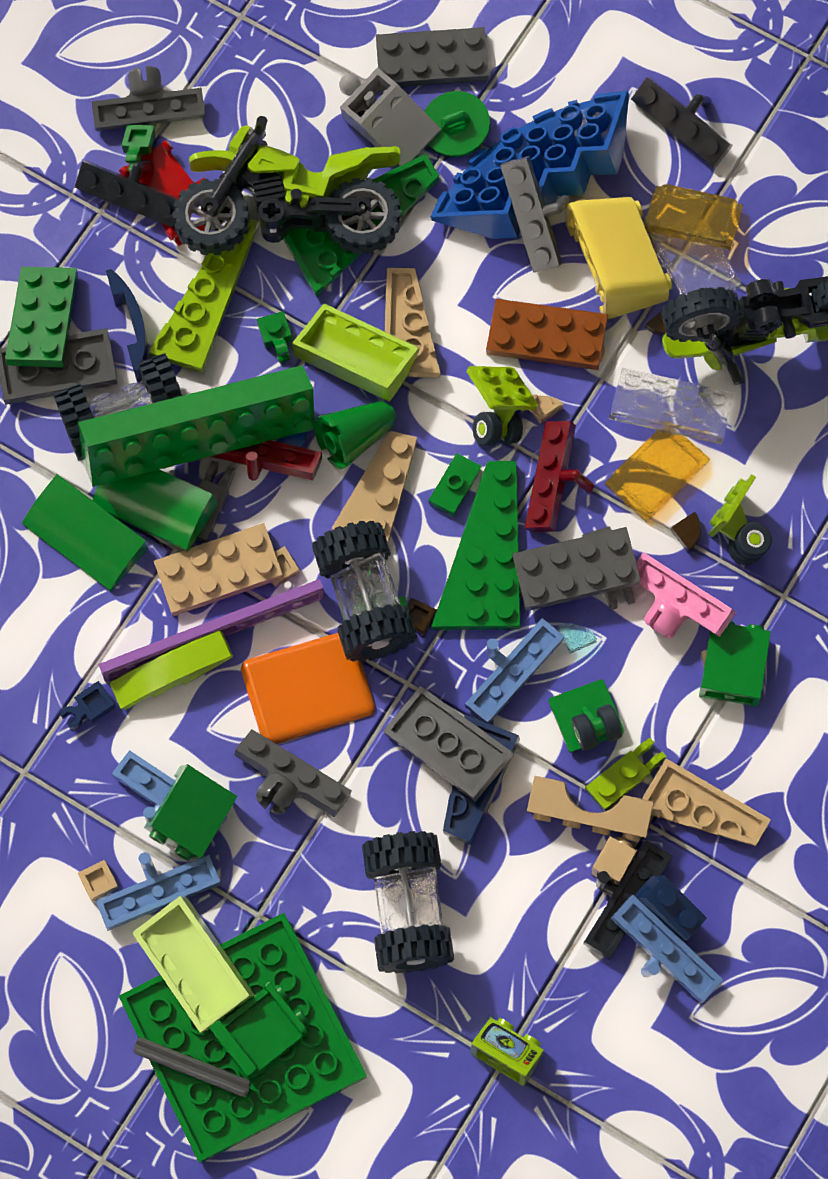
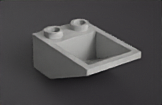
[339,67,441,166]

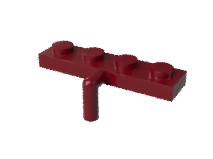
[525,421,594,532]
[210,440,322,481]

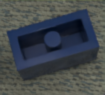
[634,875,707,941]

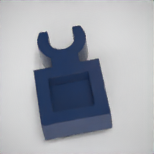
[59,681,116,731]

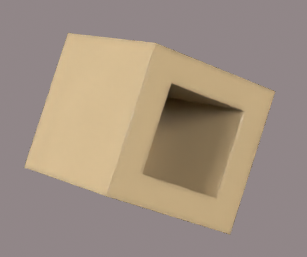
[591,836,637,886]

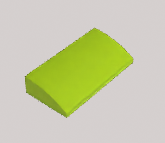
[292,304,419,402]

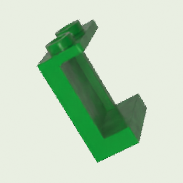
[699,621,771,707]
[144,764,238,861]
[209,981,308,1081]

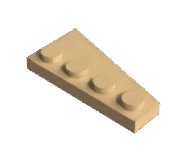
[385,268,440,378]
[331,431,417,544]
[642,758,771,847]

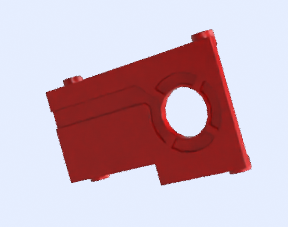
[119,140,230,247]

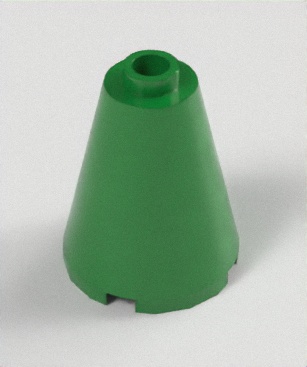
[313,401,396,469]

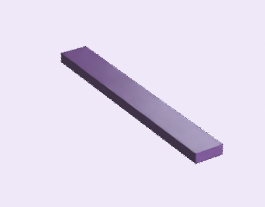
[98,579,325,682]

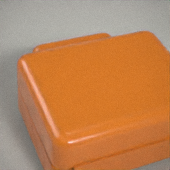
[241,633,375,744]

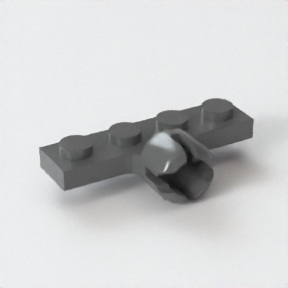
[92,66,206,131]
[234,729,352,817]

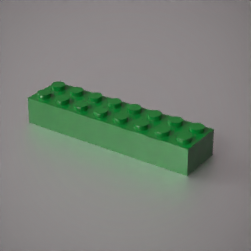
[78,365,315,487]

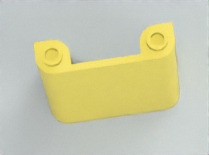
[566,197,672,320]

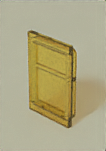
[644,184,743,250]
[605,422,710,522]

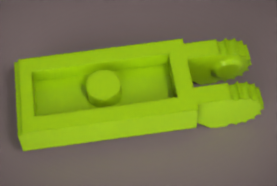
[585,738,667,812]

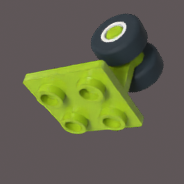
[466,366,538,446]
[708,474,772,565]

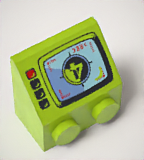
[471,1017,544,1087]

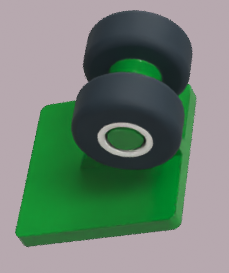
[548,679,624,753]

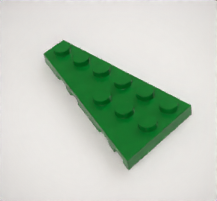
[283,154,439,297]
[431,461,520,630]

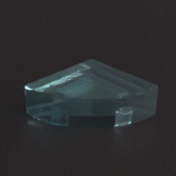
[558,623,597,654]

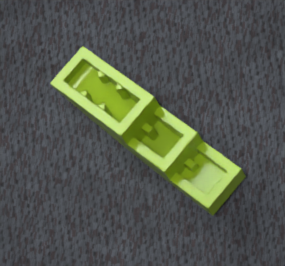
[110,630,233,710]

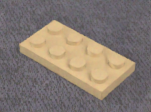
[154,523,283,616]

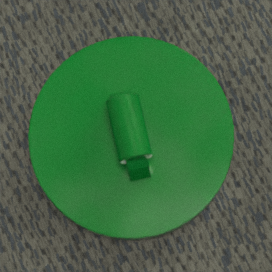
[424,91,490,158]

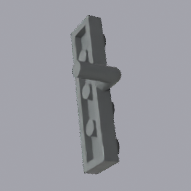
[500,156,570,273]

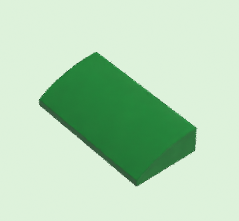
[92,470,218,552]
[22,474,148,592]

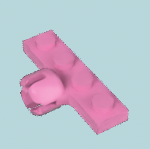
[636,552,736,638]

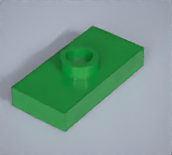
[428,453,482,517]

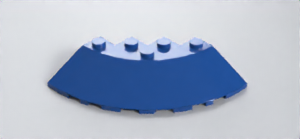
[430,90,629,239]

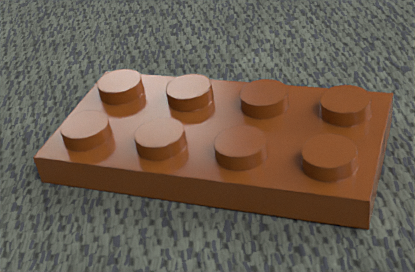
[486,298,608,370]

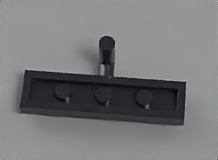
[631,77,733,167]
[74,160,179,228]
[583,840,673,960]

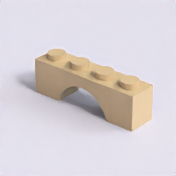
[527,776,655,842]

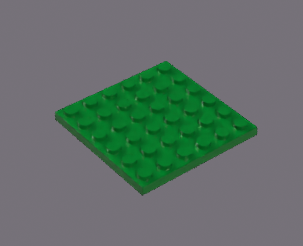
[119,913,367,1164]

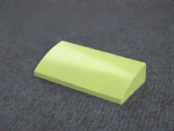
[132,896,255,1033]

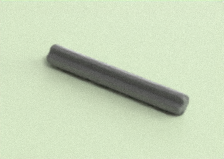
[133,1037,251,1097]

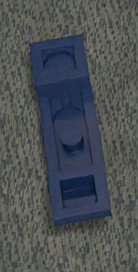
[106,269,148,382]

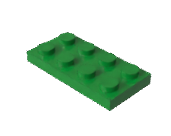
[5,266,78,367]

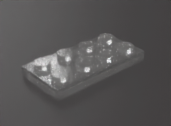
[609,367,734,445]

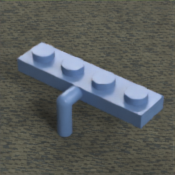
[465,618,565,724]
[112,750,228,837]
[96,852,221,931]
[611,895,723,1003]

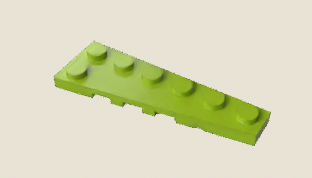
[148,219,259,373]

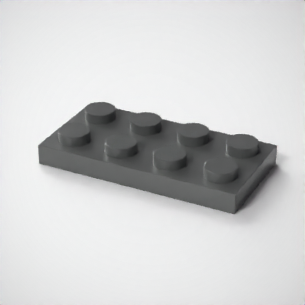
[375,27,489,87]
[0,328,118,405]
[512,527,641,611]
[383,686,513,802]

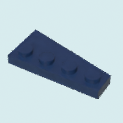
[443,715,520,845]

